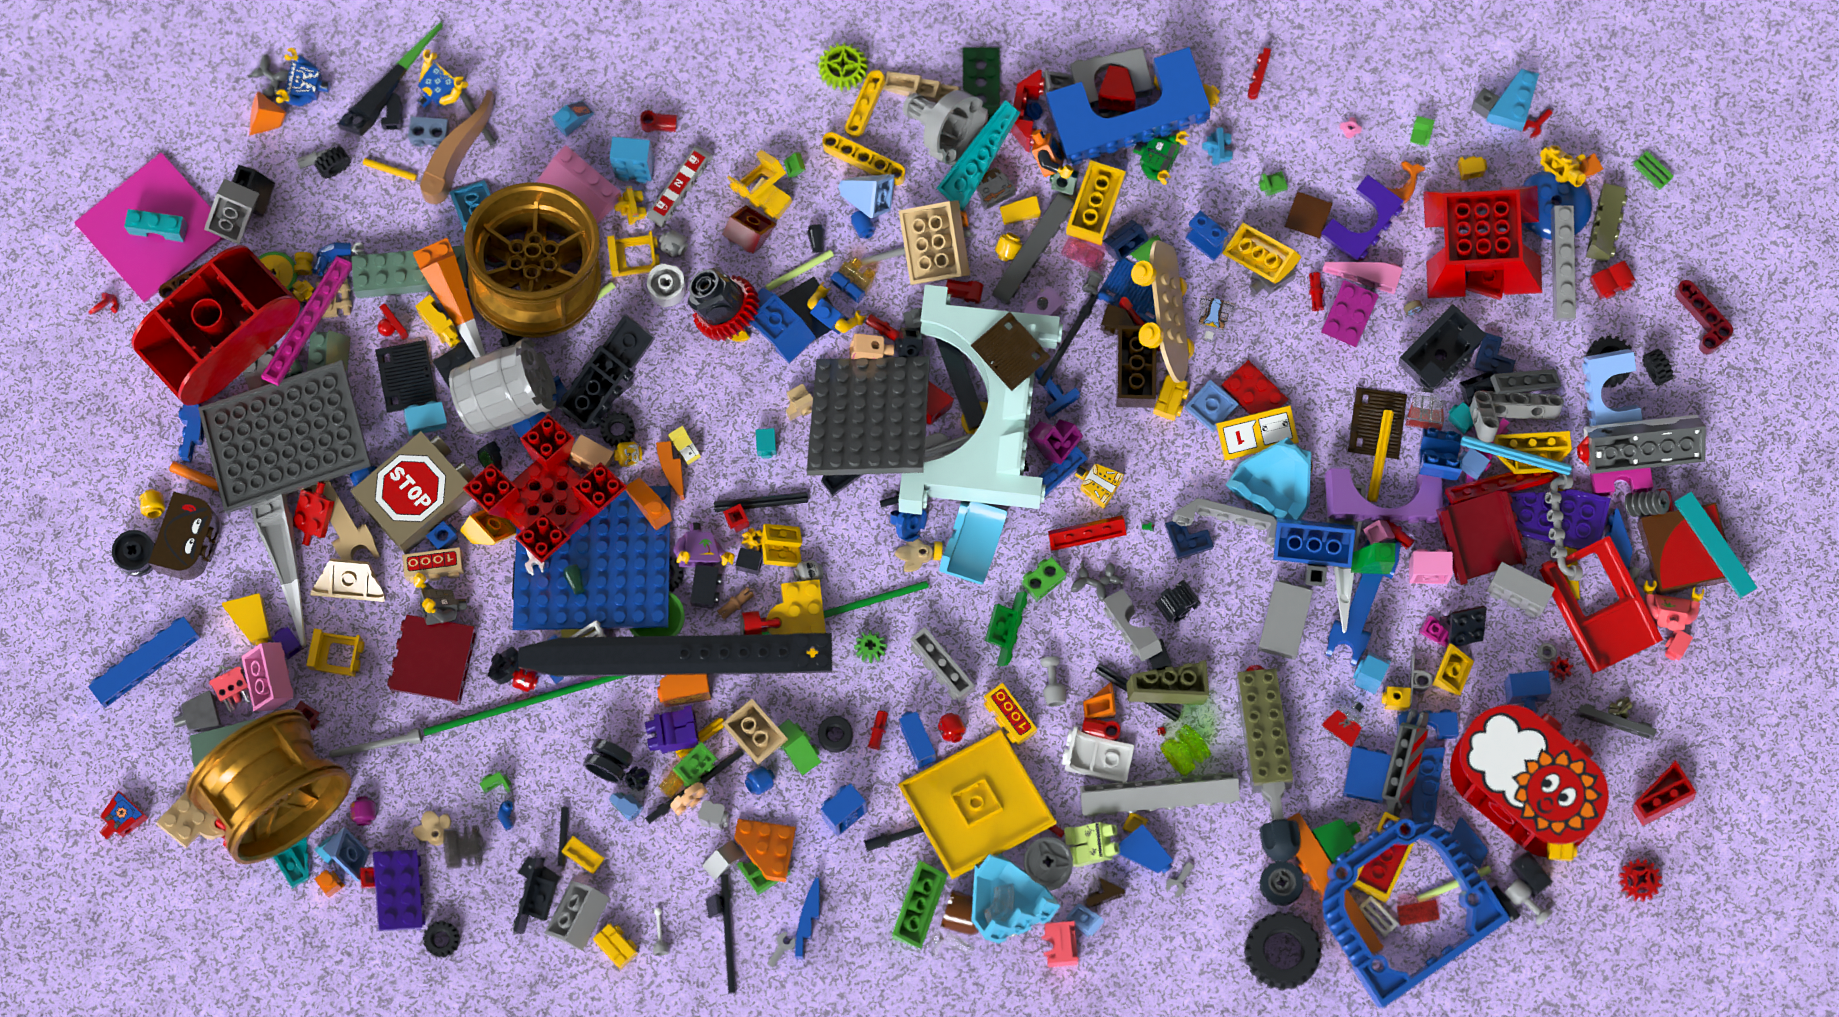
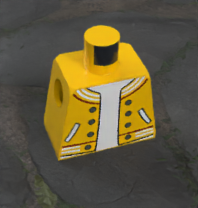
[1075,464,1124,509]

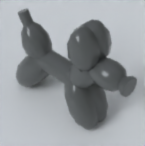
[247,54,289,99]
[1071,562,1124,603]

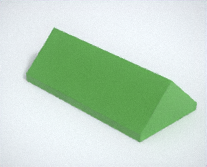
[892,861,948,949]

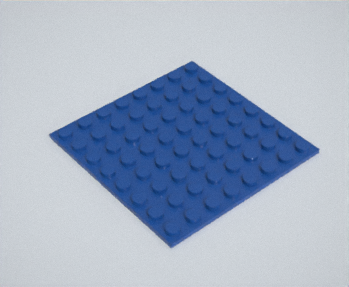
[512,486,671,630]

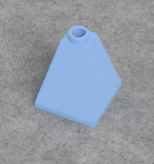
[839,174,895,218]

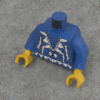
[276,48,331,107]

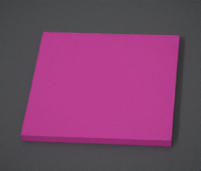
[74,153,224,303]

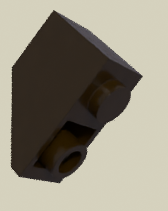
[1100,304,1134,336]

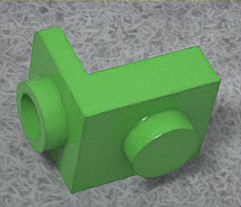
[479,772,511,794]

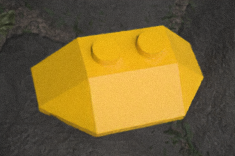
[1493,431,1572,474]

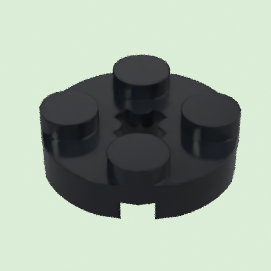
[488,647,521,685]

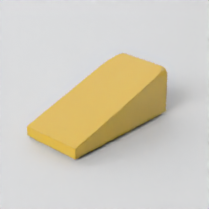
[1000,196,1041,225]

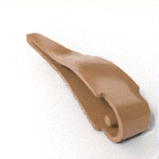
[420,90,494,204]

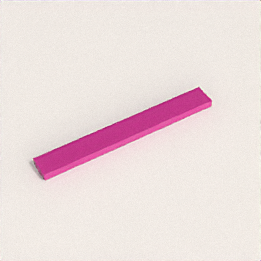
[261,256,352,386]

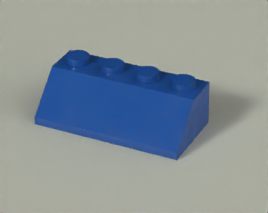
[1273,518,1355,568]

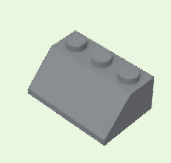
[544,880,610,951]

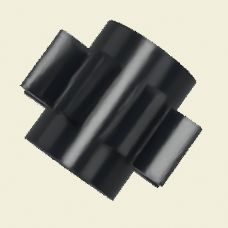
[625,766,650,792]

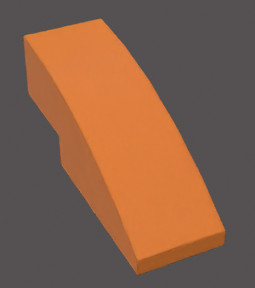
[656,441,685,500]

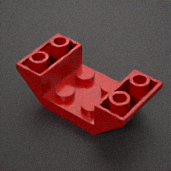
[1011,69,1045,152]

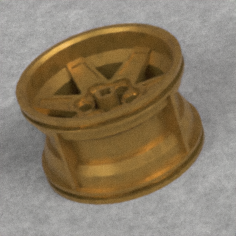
[464,182,601,338]
[186,709,351,864]

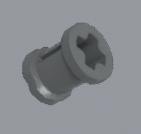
[1082,271,1104,295]

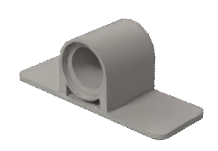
[1409,652,1432,709]

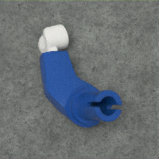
[312,242,365,276]

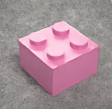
[1409,549,1453,584]

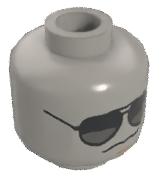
[794,560,823,581]

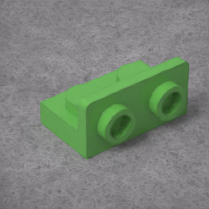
[672,742,717,787]

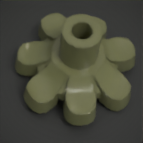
[1608,697,1633,719]

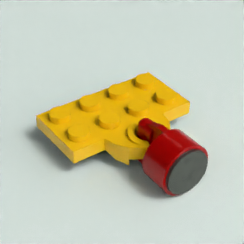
[740,579,826,658]

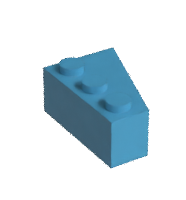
[1486,69,1539,131]
[1353,651,1391,694]

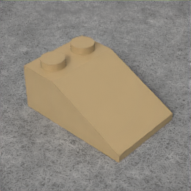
[722,699,788,765]

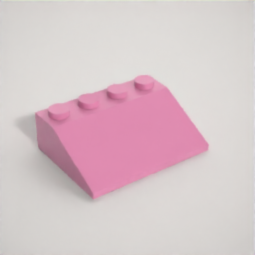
[536,145,622,224]

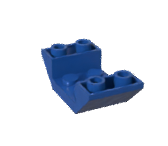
[749,287,816,364]
[1419,427,1462,481]

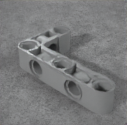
[1470,391,1564,442]

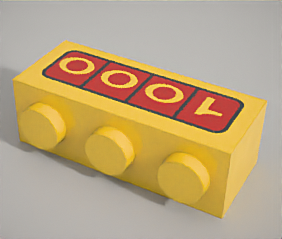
[983,683,1037,746]

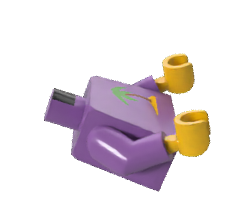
[673,522,735,567]

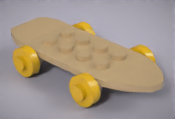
[1131,240,1195,383]

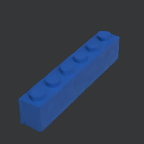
[88,616,200,708]

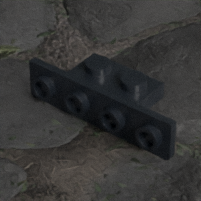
[513,856,558,934]

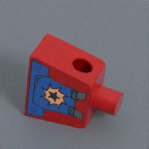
[99,790,148,840]

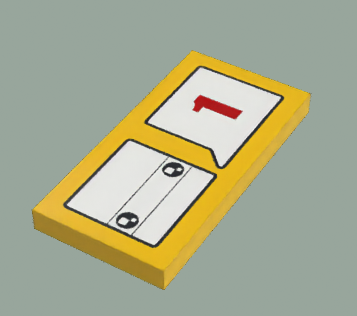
[1216,405,1299,461]

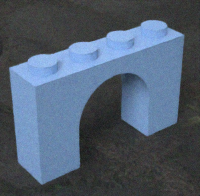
[1582,349,1642,426]

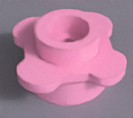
[1340,117,1362,139]

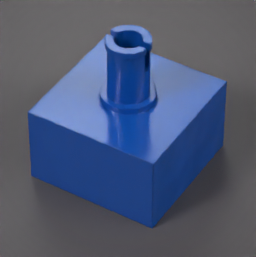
[1504,670,1552,714]

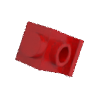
[723,504,750,533]

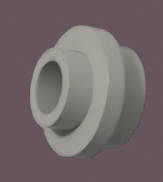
[1537,643,1557,663]

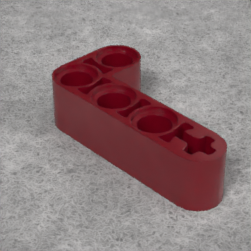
[1675,280,1734,355]

